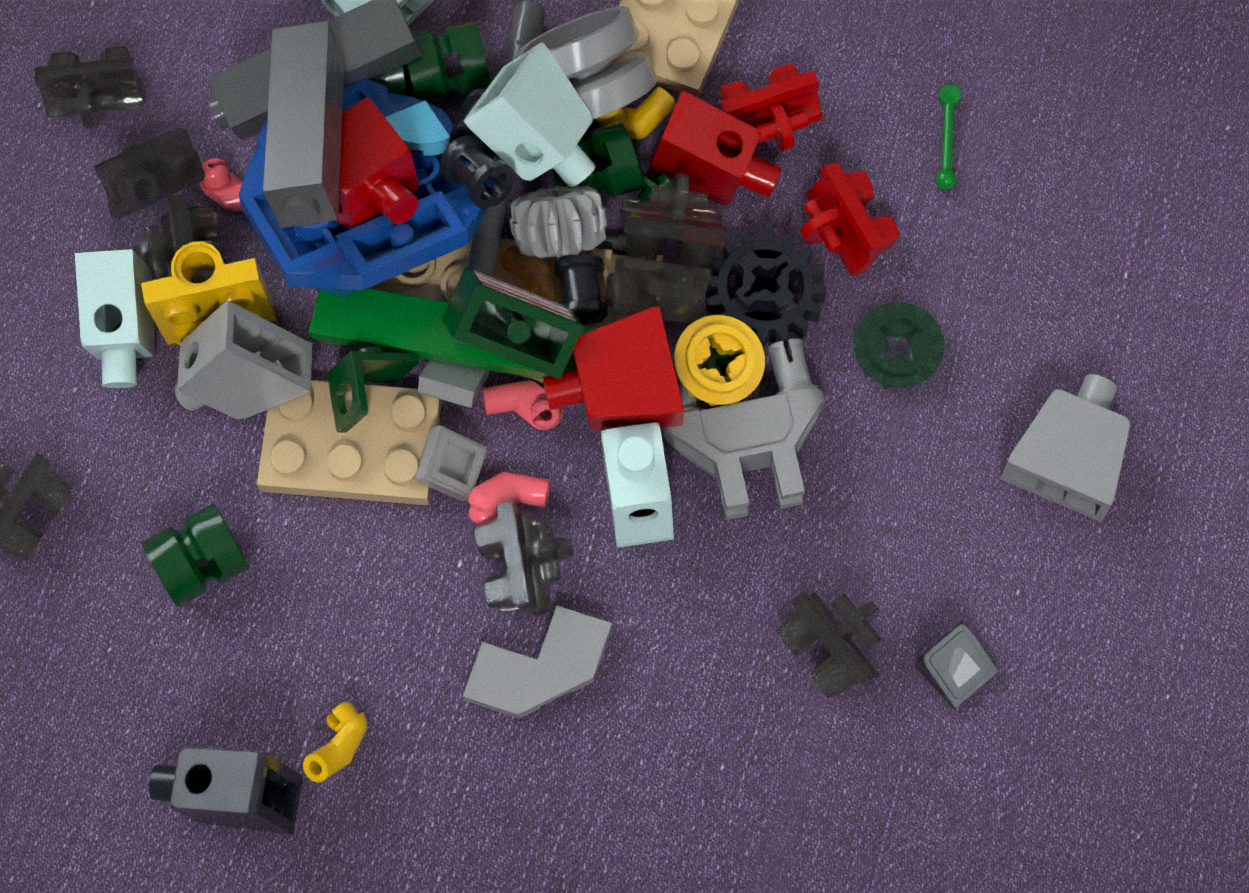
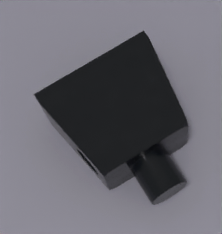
[149,748,303,835]

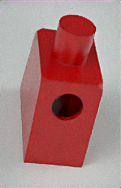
[646,91,782,205]
[335,97,419,229]
[542,306,684,431]

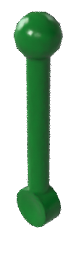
[935,85,961,191]

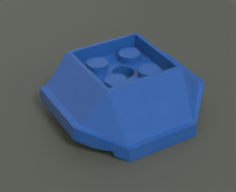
[238,78,494,298]

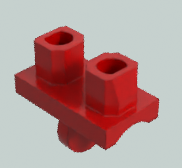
[720,63,823,152]
[800,162,900,277]

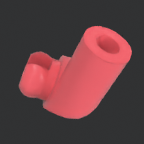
[199,158,243,212]
[482,380,563,430]
[467,472,551,525]

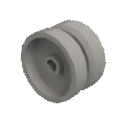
[516,6,657,120]

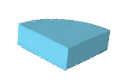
[385,101,450,156]

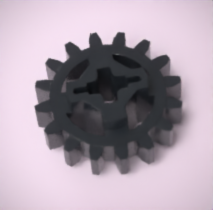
[704,228,827,350]

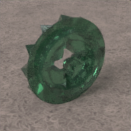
[854,302,944,391]

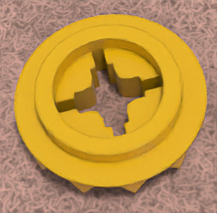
[673,315,765,407]

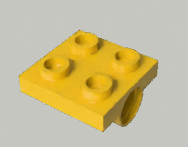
[141,241,277,346]

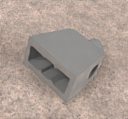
[175,301,312,419]
[1000,374,1131,522]

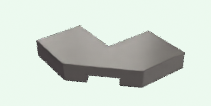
[463,606,612,719]

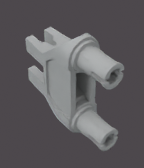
[661,339,825,520]

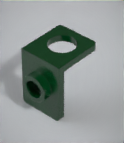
[327,346,419,433]

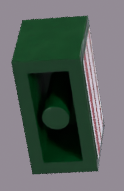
[442,267,584,379]

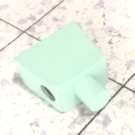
[463,42,595,188]
[75,249,155,388]
[601,422,674,548]

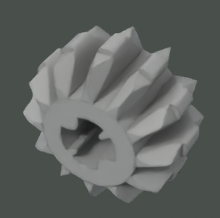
[509,185,607,259]

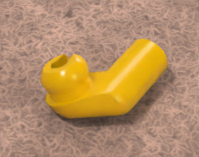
[595,87,676,139]
[303,702,368,782]

